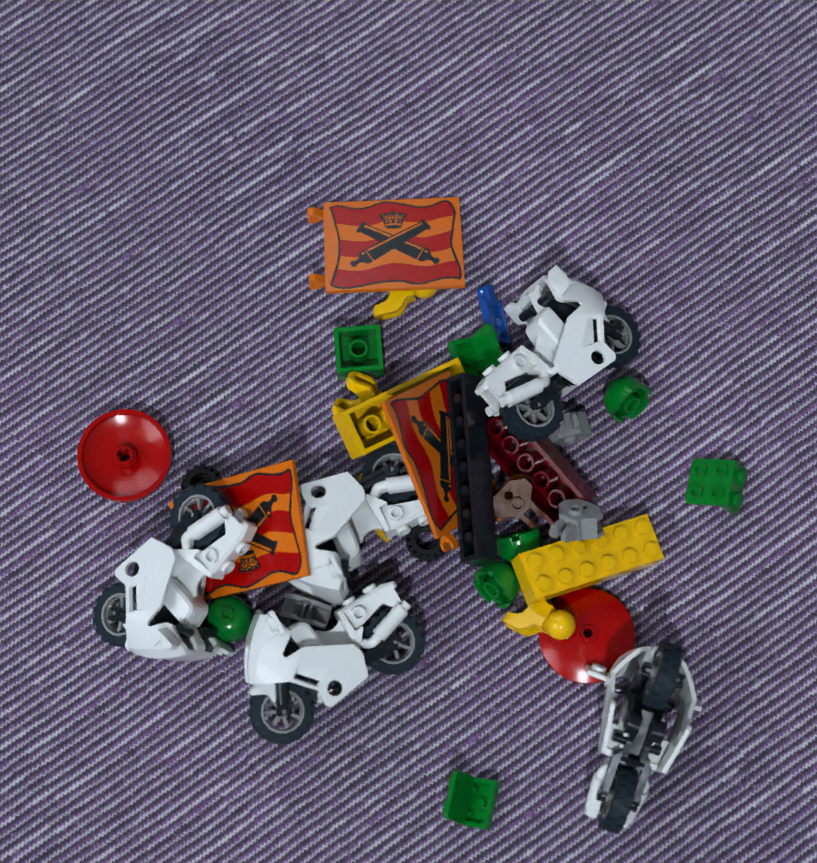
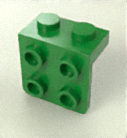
[447,323,504,378]
[685,458,748,514]
[443,770,500,831]

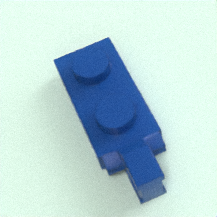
[477,284,512,347]

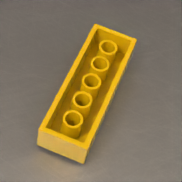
[332,357,465,460]
[511,514,664,606]

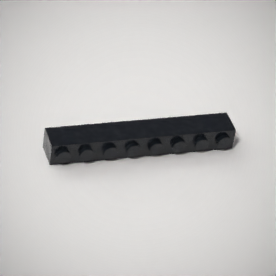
[446,372,498,566]

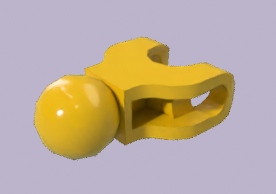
[373,289,437,320]
[331,371,382,415]
[501,588,576,640]

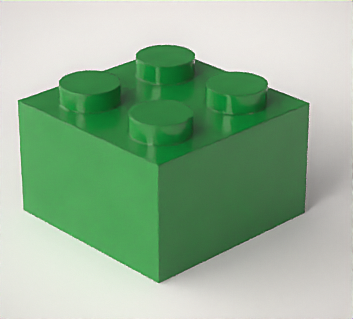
[333,324,384,381]

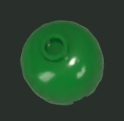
[604,376,651,423]
[496,526,543,563]
[473,561,520,608]
[205,595,253,643]

